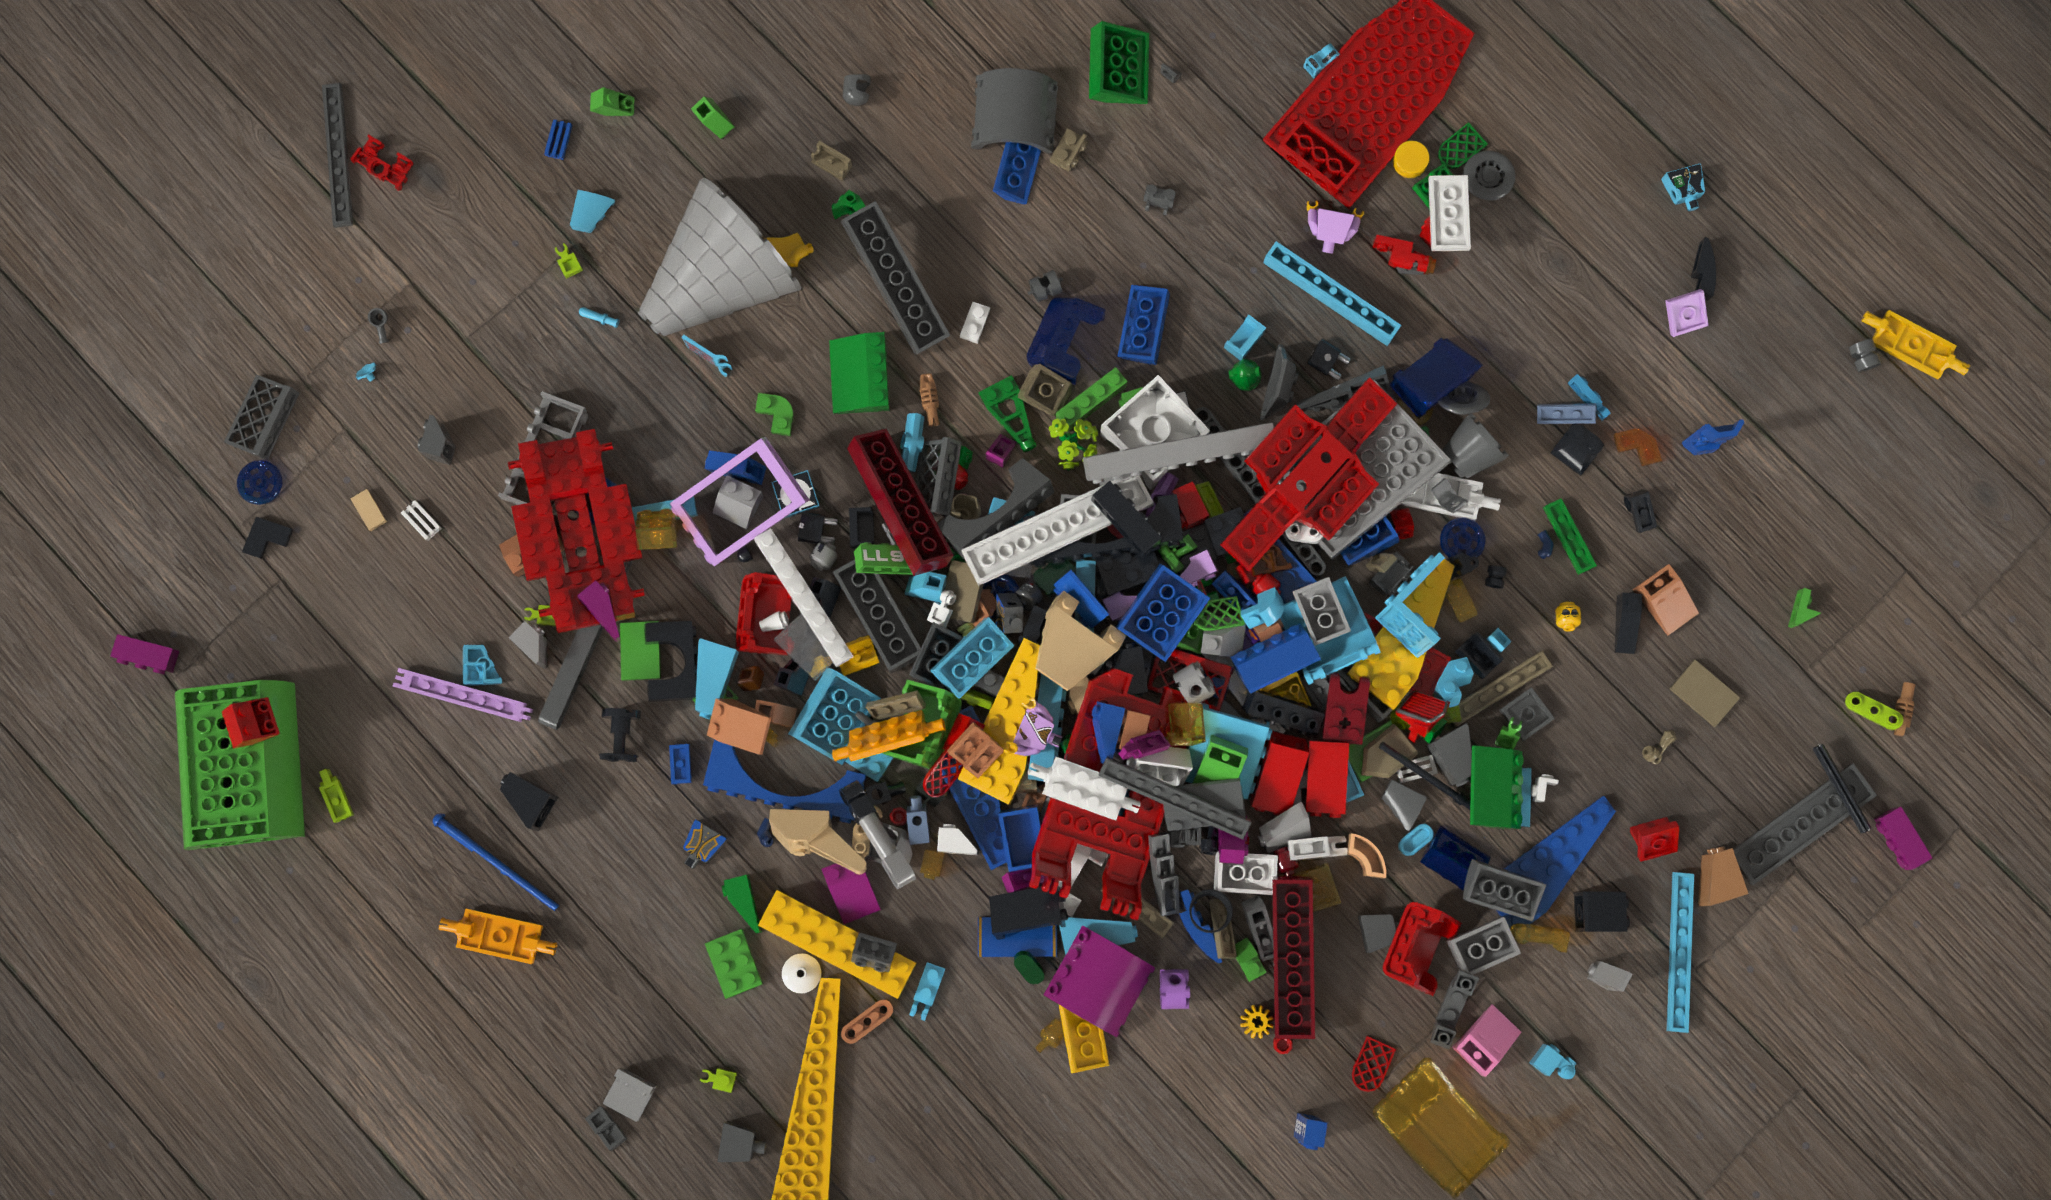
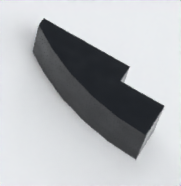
[1691,237,1716,301]

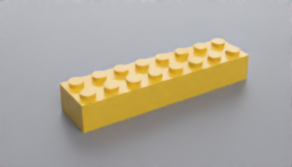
[758,890,917,999]

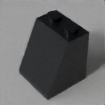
[500,772,559,831]
[1574,892,1630,932]

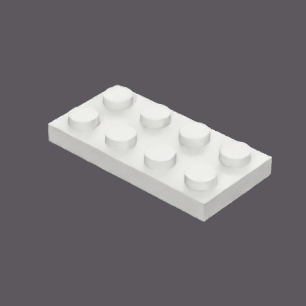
[1428,175,1471,251]

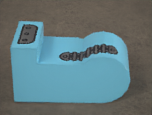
[1303,43,1340,79]

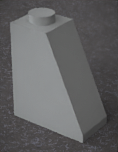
[1258,802,1311,854]

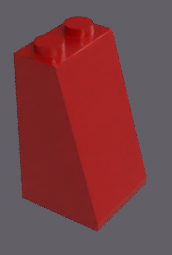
[1250,731,1309,816]
[1306,741,1349,818]

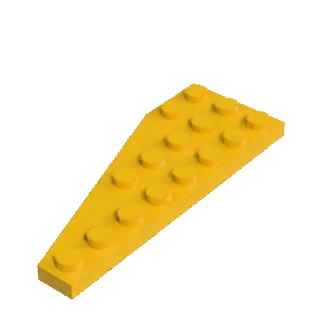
[1347,559,1455,710]
[958,638,1040,805]

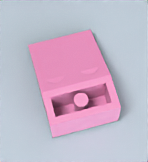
[1452,1004,1521,1077]

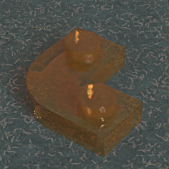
[1613,428,1662,466]

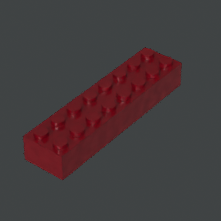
[847,428,954,576]
[1272,876,1315,1039]

